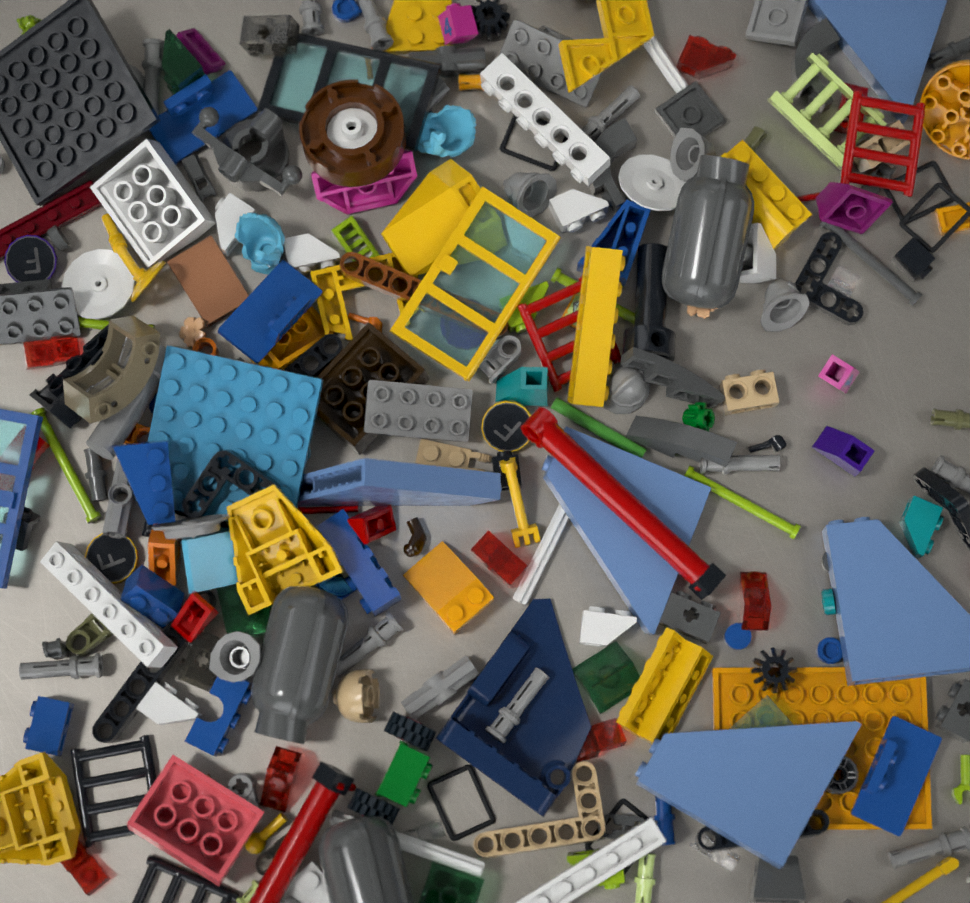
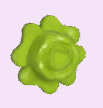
[16,15,41,35]

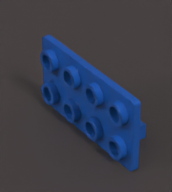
[149,70,257,165]
[218,260,322,364]
[851,716,942,836]

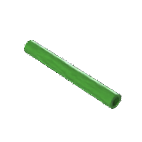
[551,397,647,458]

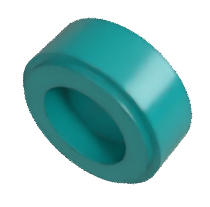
[821,588,836,616]

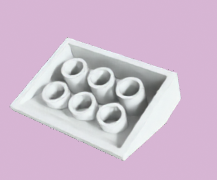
[90,139,216,268]

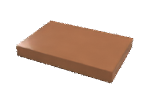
[167,236,249,328]

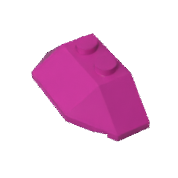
[311,150,417,214]

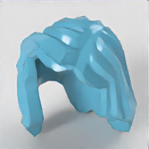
[417,105,476,157]
[234,212,285,275]

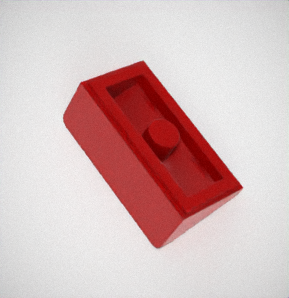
[347,505,396,544]

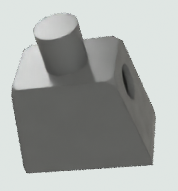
[750,855,806,903]

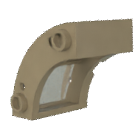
[63,315,160,424]

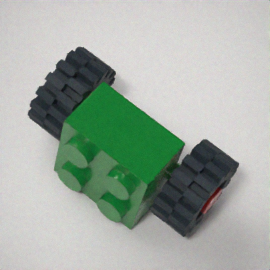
[347,711,436,825]

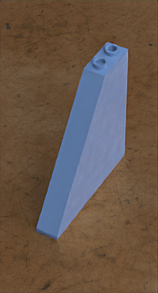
[807,0,947,124]
[542,427,711,636]
[298,458,502,506]
[822,517,970,686]
[635,721,861,869]

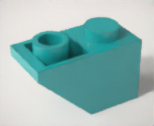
[495,367,549,406]
[899,495,944,559]

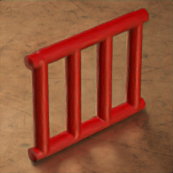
[840,90,926,197]
[517,276,621,392]

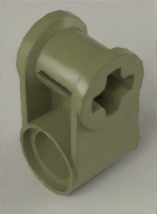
[66,613,113,657]

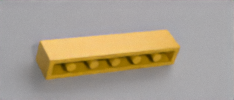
[567,246,625,407]

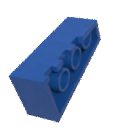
[317,509,402,617]

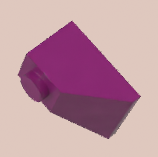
[816,182,893,234]

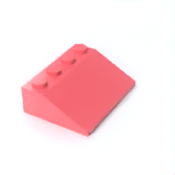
[127,755,264,887]

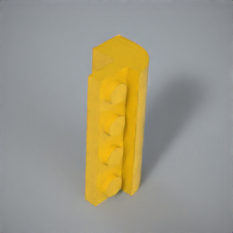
[720,139,812,251]
[616,627,714,744]

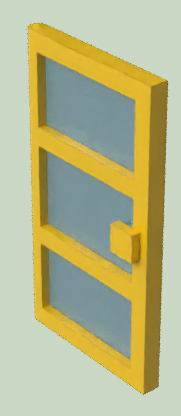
[389,186,561,382]

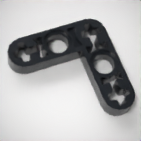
[795,232,864,325]
[182,449,282,518]
[913,467,970,550]

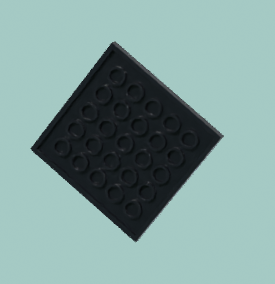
[0,0,161,206]

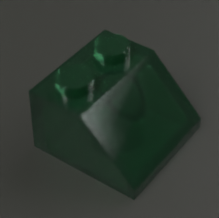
[162,29,205,95]
[217,584,273,638]
[419,861,485,903]

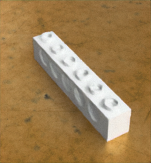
[480,53,610,186]
[40,541,178,668]

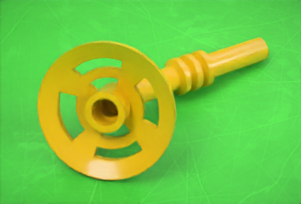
[101,213,166,303]

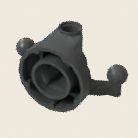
[191,107,302,196]

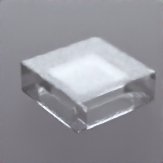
[827,265,861,298]

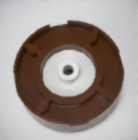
[299,79,406,187]

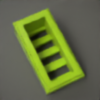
[330,215,380,262]

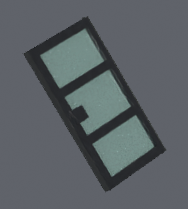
[256,30,442,151]

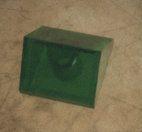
[572,641,640,714]

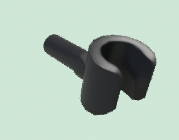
[748,435,787,453]

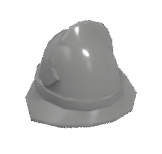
[670,128,716,180]
[503,172,557,217]
[760,278,810,332]
[603,366,651,414]
[209,631,261,682]

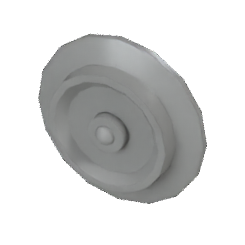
[152,514,230,539]

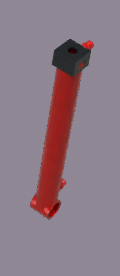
[521,407,726,600]
[249,761,356,903]

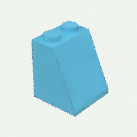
[181,526,238,594]

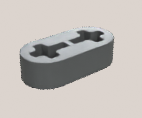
[598,814,645,840]

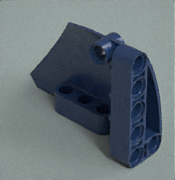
[435,599,591,817]

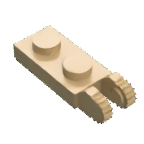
[415,439,492,472]

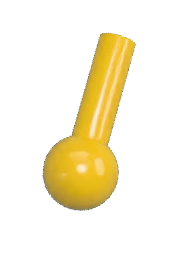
[245,813,288,854]

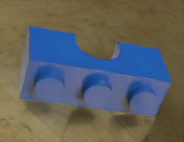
[184,676,252,756]

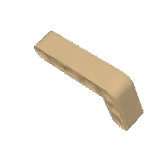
[473,761,605,858]

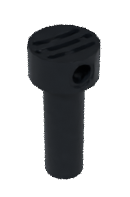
[622,243,676,362]

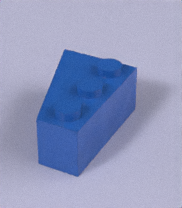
[576,200,651,287]
[112,440,175,525]

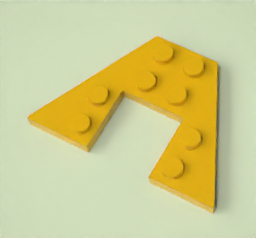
[558,0,655,93]

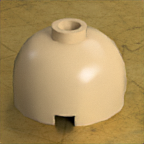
[333,669,380,723]

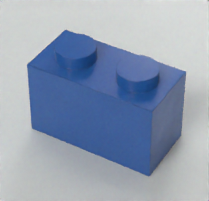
[120,565,184,628]
[23,696,74,756]

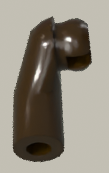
[403,517,427,557]

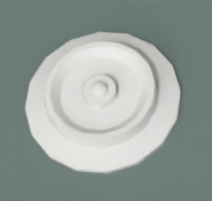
[618,155,688,211]
[62,249,135,320]

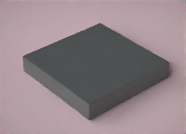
[654,81,726,138]

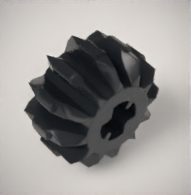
[471,0,510,40]
[750,647,797,694]

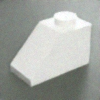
[215,193,256,257]

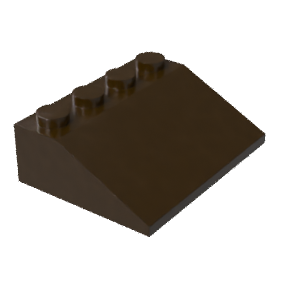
[316,322,430,455]

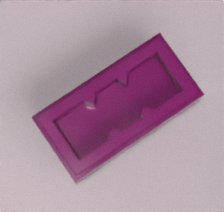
[174,28,226,75]

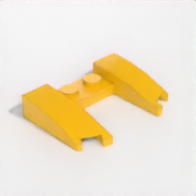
[310,252,426,341]

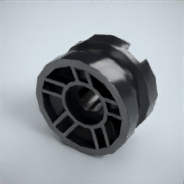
[825,756,858,794]

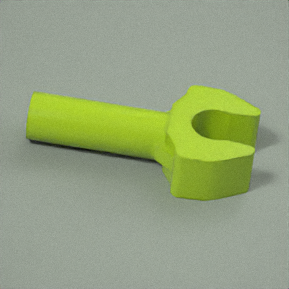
[952,755,970,805]

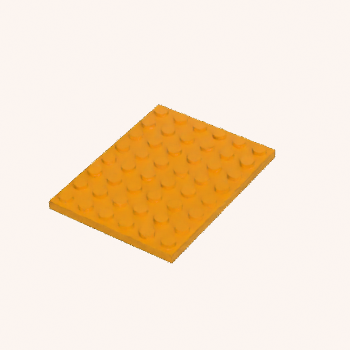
[712,667,932,830]

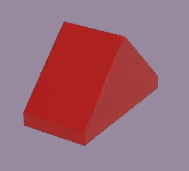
[171,591,219,643]

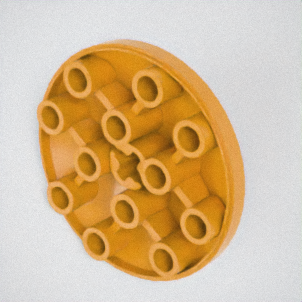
[920,60,970,160]

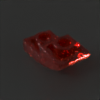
[22,335,80,370]
[575,718,627,763]
[61,838,111,896]

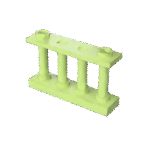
[767,53,887,170]

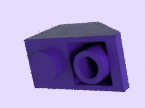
[812,426,875,477]

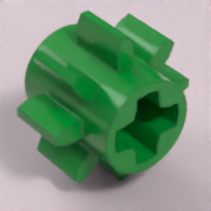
[682,402,715,431]

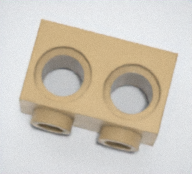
[853,120,910,173]
[719,369,779,416]

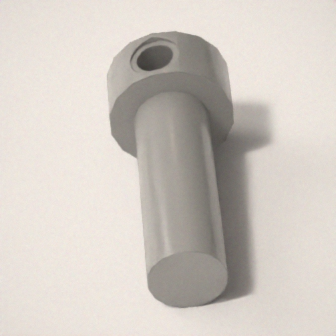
[86,345,166,460]

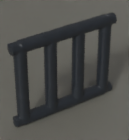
[70,735,157,848]
[132,855,239,903]

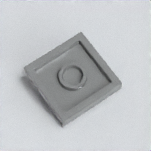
[746,0,809,46]

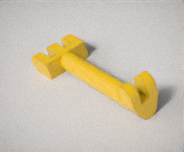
[499,457,541,548]
[881,856,959,903]

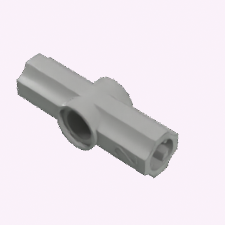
[102,458,135,539]
[401,656,479,720]

